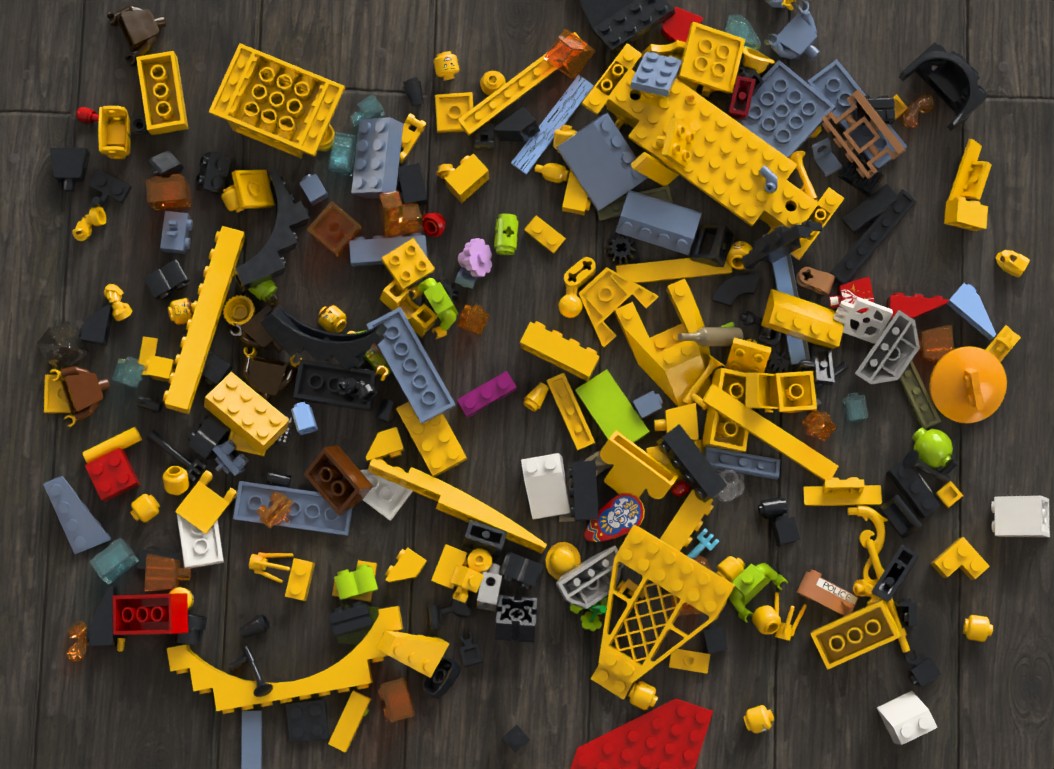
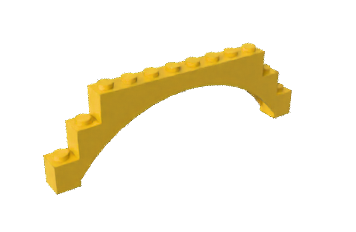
[167,606,403,714]

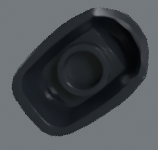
[421,658,460,699]

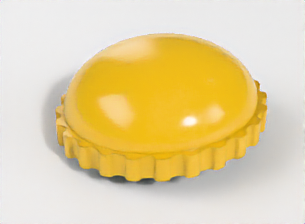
[223,295,255,327]

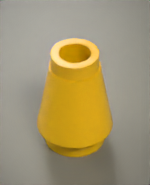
[523,382,549,412]

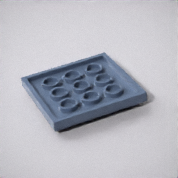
[734,60,836,158]

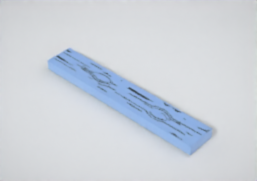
[511,75,594,175]

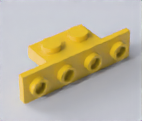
[947,139,992,201]
[803,477,882,506]

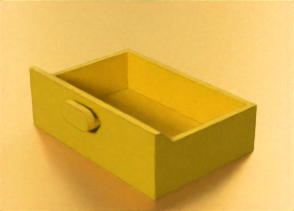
[745,373,779,413]

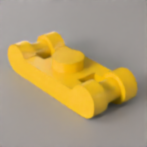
[399,113,427,164]

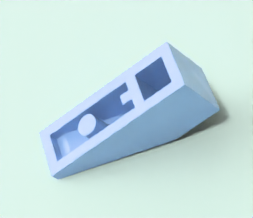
[947,283,996,340]

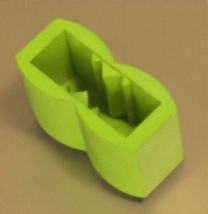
[334,564,378,600]

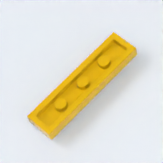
[546,373,595,451]

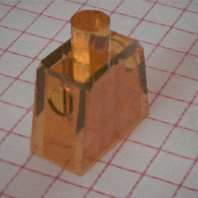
[918,325,954,362]
[144,554,191,592]

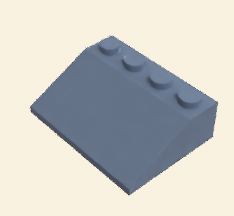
[556,113,648,211]

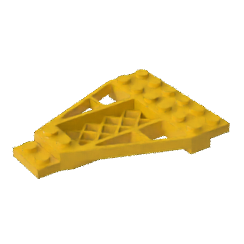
[591,524,736,700]

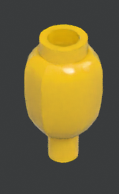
[535,163,570,183]

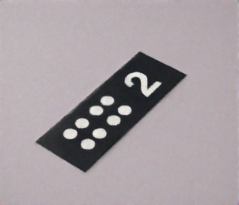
[274,410,294,448]

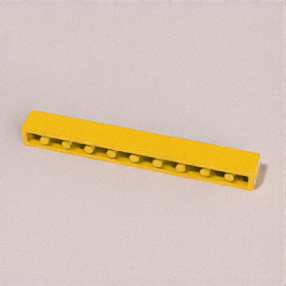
[163,226,245,414]

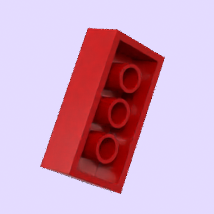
[113,593,188,635]

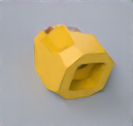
[995,250,1030,278]

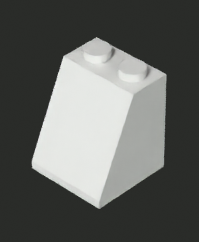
[991,496,1050,537]
[877,691,938,745]

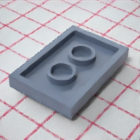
[630,52,682,97]

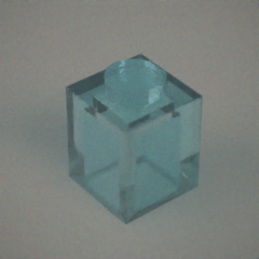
[843,393,868,422]

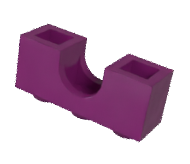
[457,371,517,419]

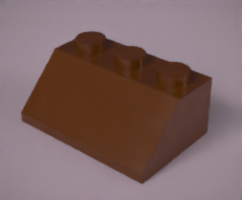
[304,445,373,516]

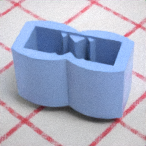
[291,402,318,435]

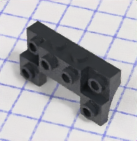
[742,220,823,269]

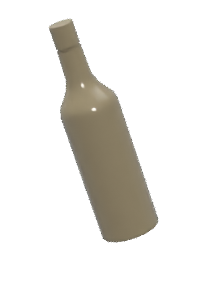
[678,327,743,347]

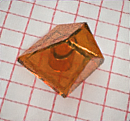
[544,28,596,80]

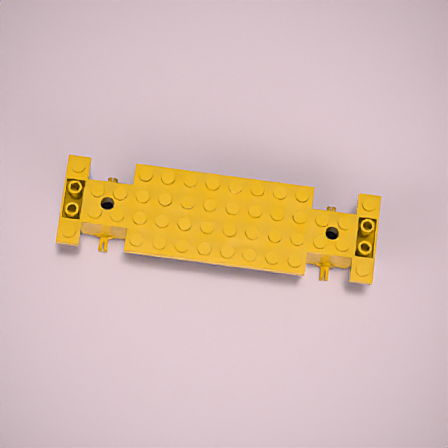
[582,44,844,260]

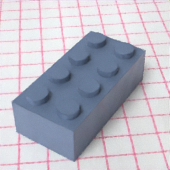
[351,117,403,199]

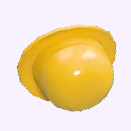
[742,46,775,74]
[546,542,581,580]

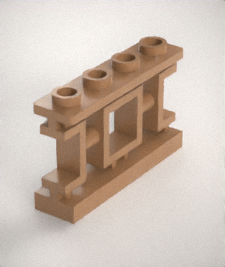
[822,89,906,179]

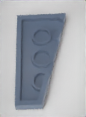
[43,476,111,554]

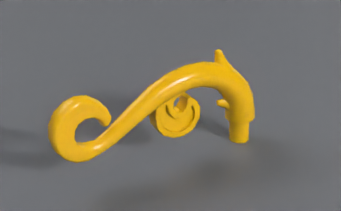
[847,505,888,587]

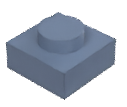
[455,267,478,289]

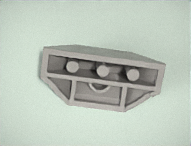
[855,310,920,384]
[556,546,624,609]

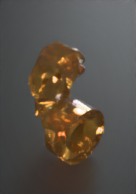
[902,93,933,129]
[67,621,88,662]

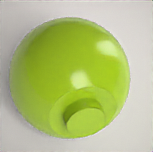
[912,428,953,468]

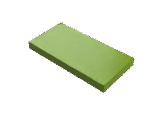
[575,369,650,443]

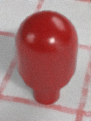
[76,107,99,124]
[671,479,691,497]

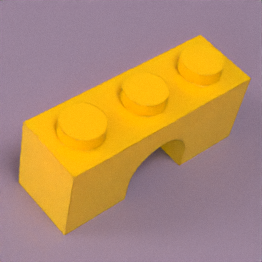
[380,279,438,337]

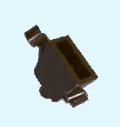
[107,5,166,66]
[228,293,284,353]

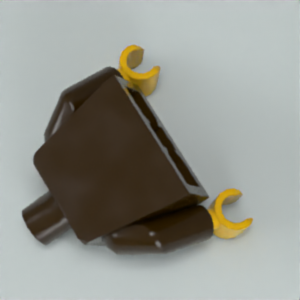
[242,347,302,402]

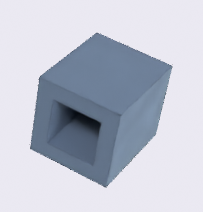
[300,173,329,206]
[632,391,663,420]

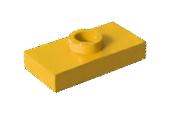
[669,649,710,674]

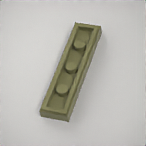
[596,185,673,222]
[899,360,942,429]

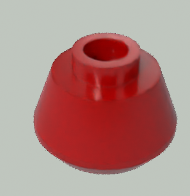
[421,212,446,237]

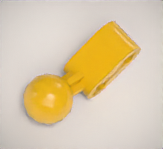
[558,257,596,318]

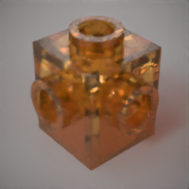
[457,304,490,335]
[802,410,837,442]

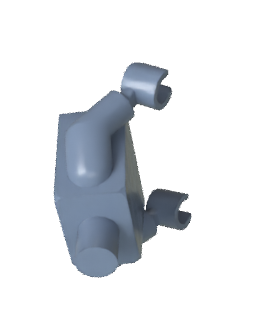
[764,0,820,60]

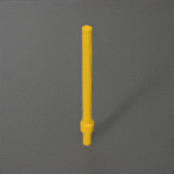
[865,539,910,653]

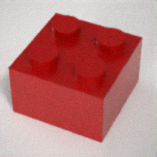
[85,448,140,502]

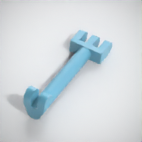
[687,528,719,560]

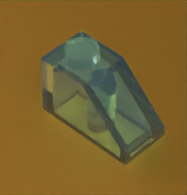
[725,14,761,51]

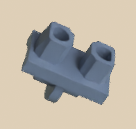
[212,440,249,476]

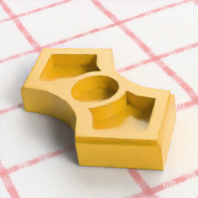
[642,40,686,58]

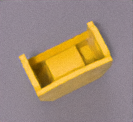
[98,106,131,159]

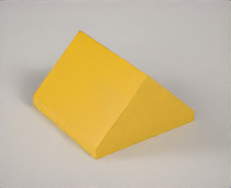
[775,371,817,413]

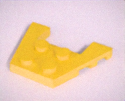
[579,267,659,347]

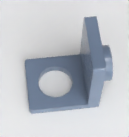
[811,138,842,176]

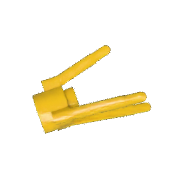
[249,552,293,583]
[774,592,807,641]

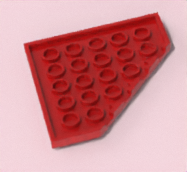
[570,698,713,769]

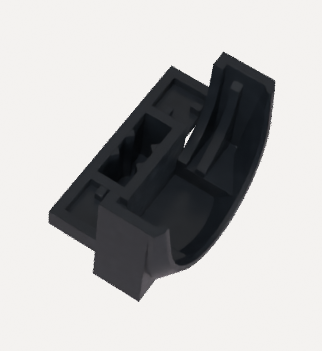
[899,42,988,131]

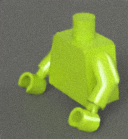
[729,563,788,623]

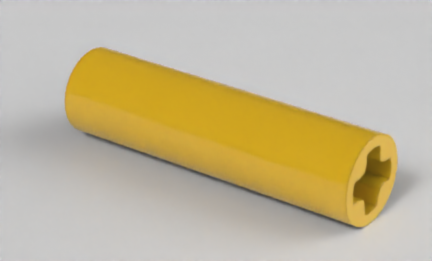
[82,427,142,464]

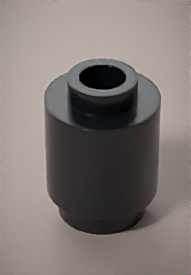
[758,497,788,519]

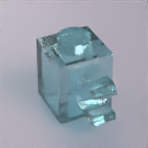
[350,94,385,126]
[112,357,145,388]

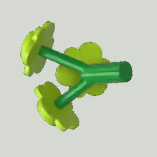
[570,597,608,632]

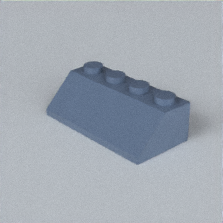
[616,190,702,255]

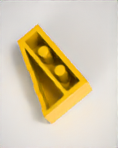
[376,630,450,678]

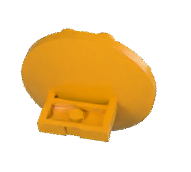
[929,346,1007,423]

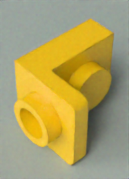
[616,579,645,600]

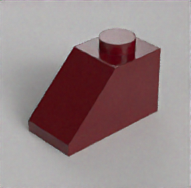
[728,75,756,121]

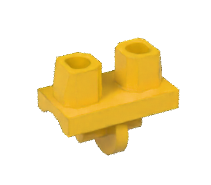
[985,325,1021,362]

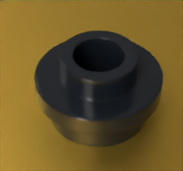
[130,116,148,135]

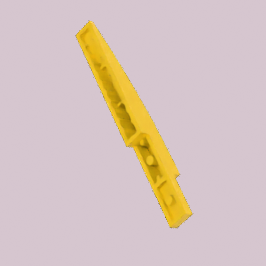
[367,458,547,554]

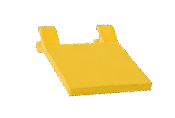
[175,470,237,534]

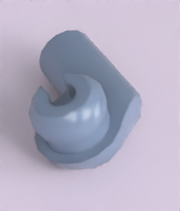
[758,165,778,193]

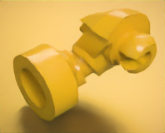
[73,206,106,241]
[104,284,132,321]
[853,580,887,606]

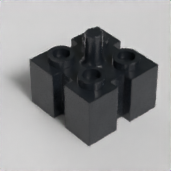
[495,595,538,643]

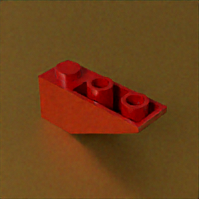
[887,293,948,321]

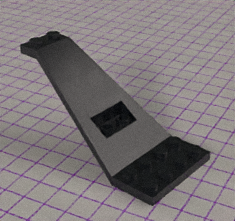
[579,0,676,55]

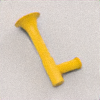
[789,151,818,201]
[682,354,725,410]

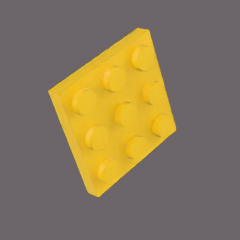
[678,22,745,94]

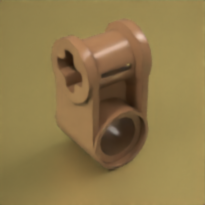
[796,267,835,296]

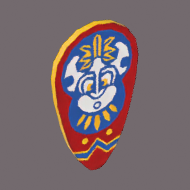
[584,493,645,542]

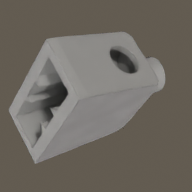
[477,564,502,612]

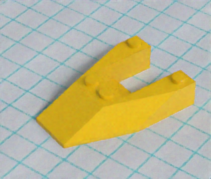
[614,278,713,407]

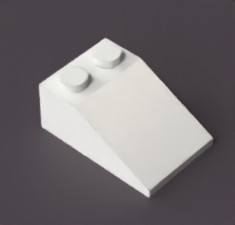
[521,453,571,520]

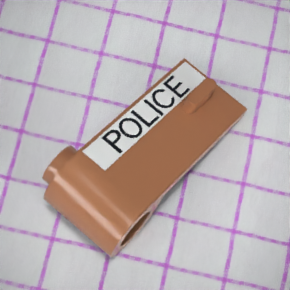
[796,569,859,616]

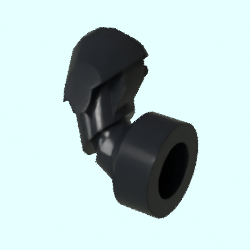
[337,377,377,402]

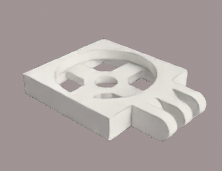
[833,297,893,344]

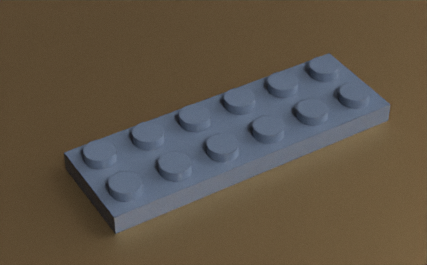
[807,59,907,169]
[366,307,456,425]
[233,481,353,536]

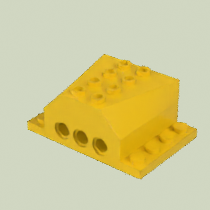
[209,43,345,159]

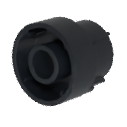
[174,614,207,645]

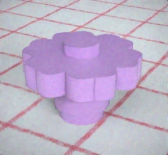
[458,238,492,278]

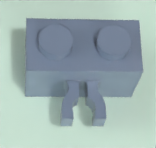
[160,211,193,254]

